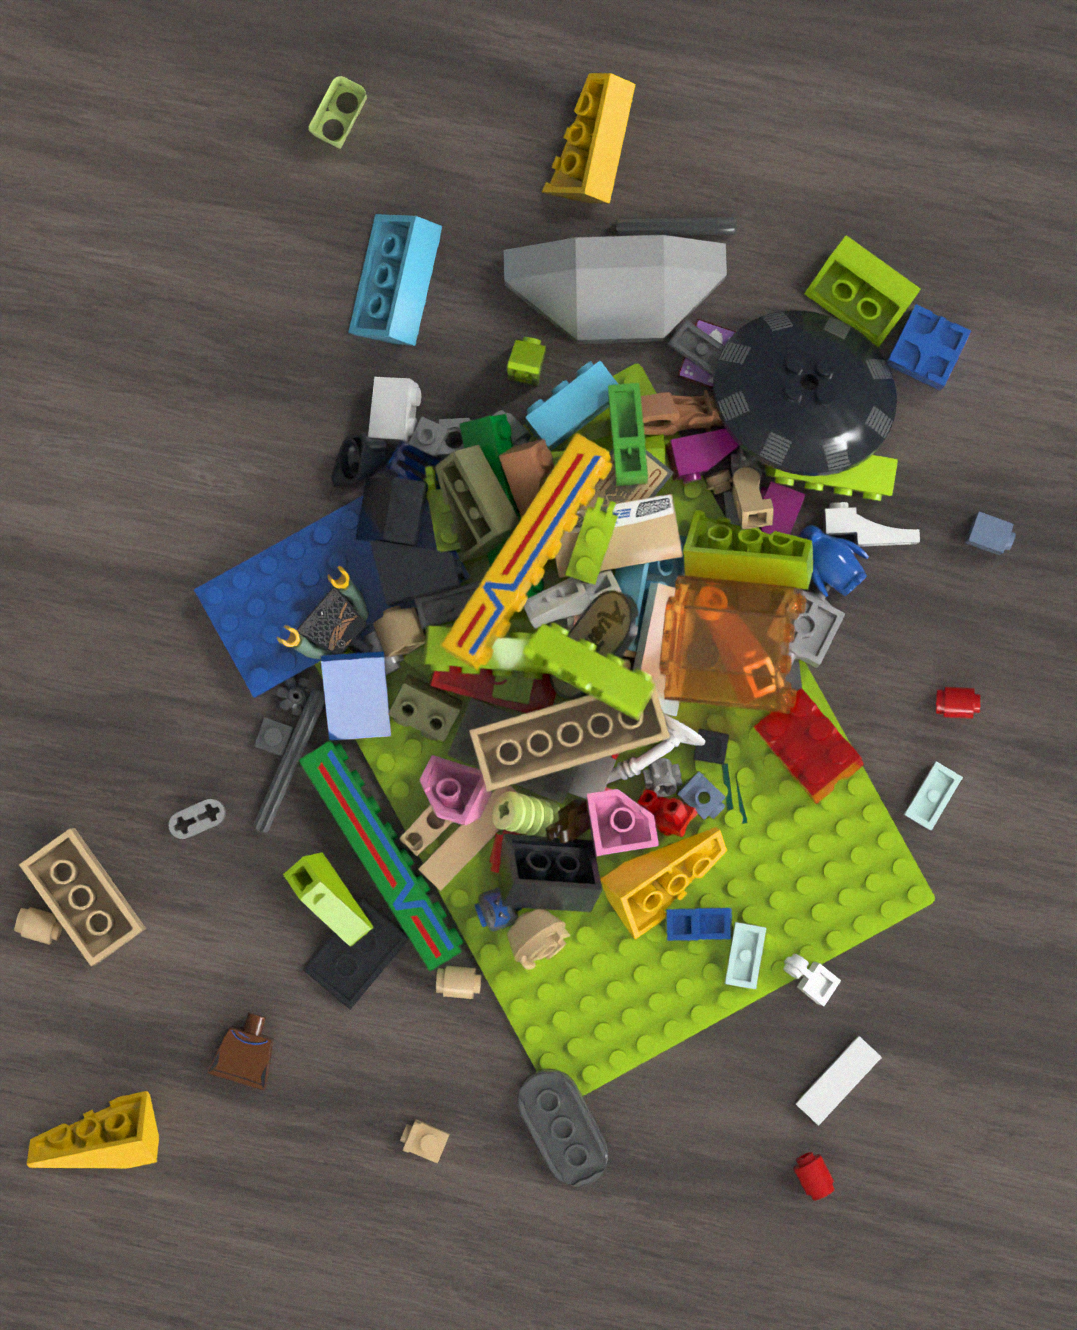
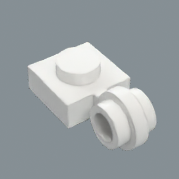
[783,953,841,1006]

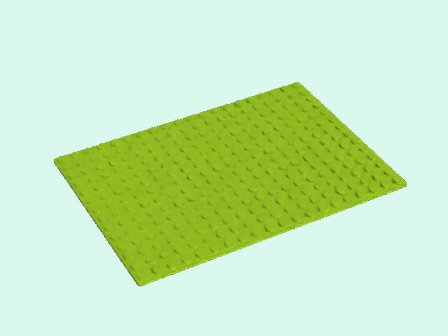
[315,364,935,1097]

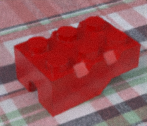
[754,688,864,804]

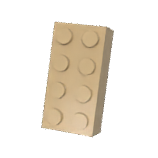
[19,828,146,966]

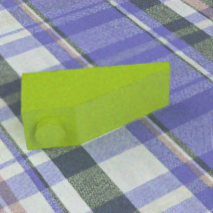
[507,337,546,386]

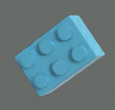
[525,361,618,452]

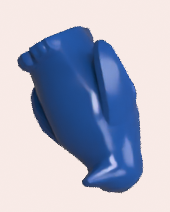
[799,525,869,597]

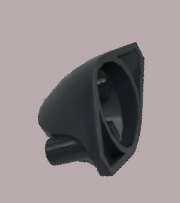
[331,433,387,486]

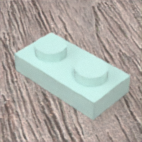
[903,761,963,830]
[725,922,766,989]

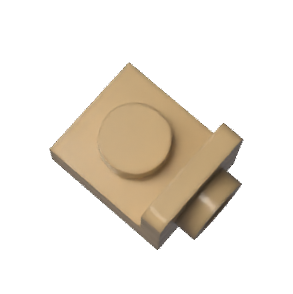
[400,1119,450,1164]

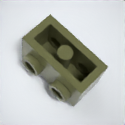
[388,674,463,742]

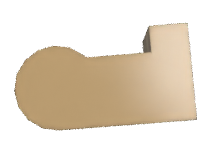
[732,467,773,530]
[400,805,453,856]

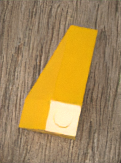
[600,827,727,939]
[27,1091,159,1168]

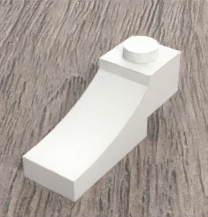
[823,502,920,547]
[524,569,622,629]

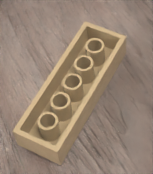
[470,678,670,791]

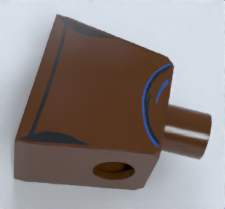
[208,1012,274,1090]

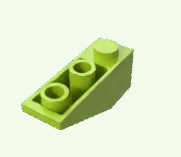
[283,852,374,946]

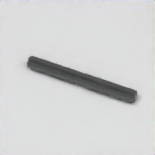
[253,688,325,833]

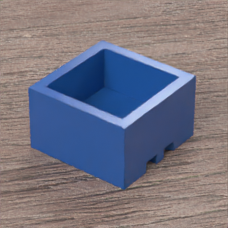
[886,304,971,391]

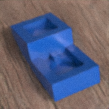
[667,907,732,941]

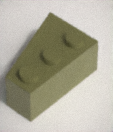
[435,445,520,562]

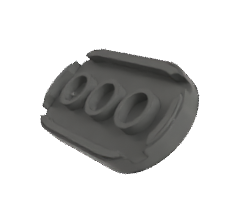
[518,1069,609,1187]

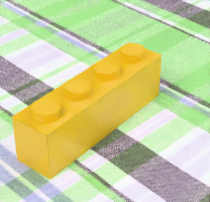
[542,73,635,204]

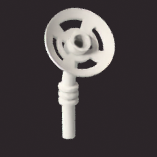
[607,714,706,784]

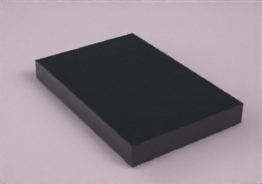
[303,899,409,1010]

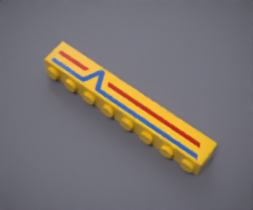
[441,433,612,670]

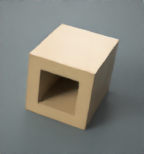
[373,606,425,657]

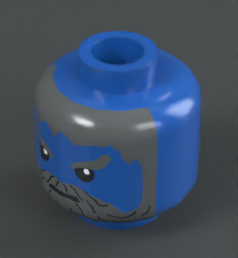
[474,887,523,931]

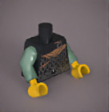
[277,566,374,659]

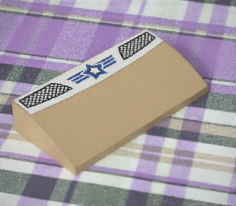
[555,494,683,578]

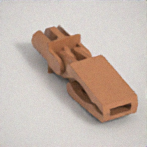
[641,390,724,435]

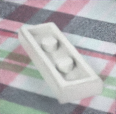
[795,1036,882,1126]

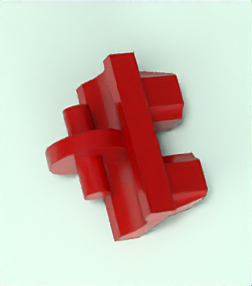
[637,789,697,837]

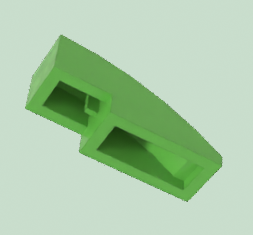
[608,383,648,486]

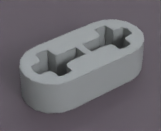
[168,799,226,839]

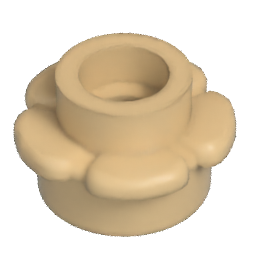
[705,469,733,494]

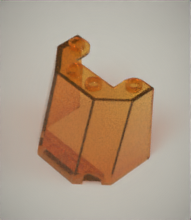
[659,575,806,714]

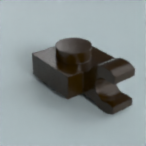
[546,799,590,843]

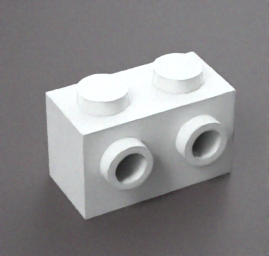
[368,377,421,445]

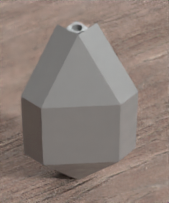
[504,235,727,344]

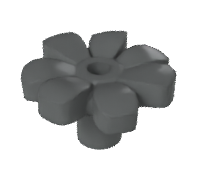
[277,677,314,716]

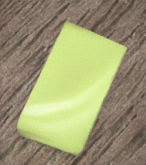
[308,76,367,149]

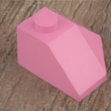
[420,755,492,825]
[587,789,659,856]

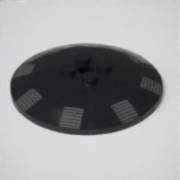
[713,310,897,476]

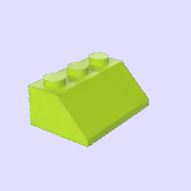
[804,235,921,347]

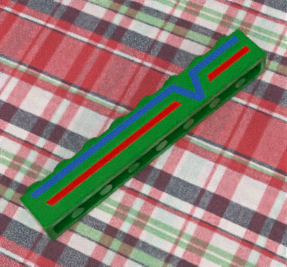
[299,741,464,971]

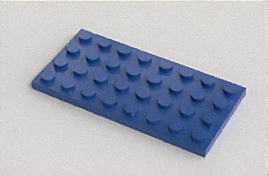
[194,469,471,698]

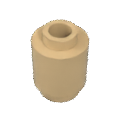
[14,907,63,945]
[436,966,481,999]

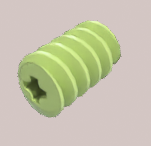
[492,791,561,837]

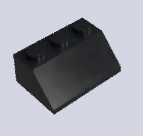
[498,834,602,912]

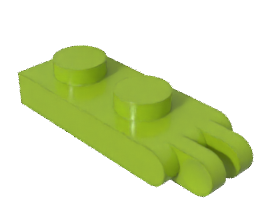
[565,497,618,585]

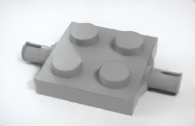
[763,581,845,673]

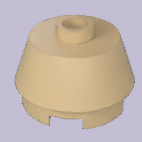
[507,909,570,969]

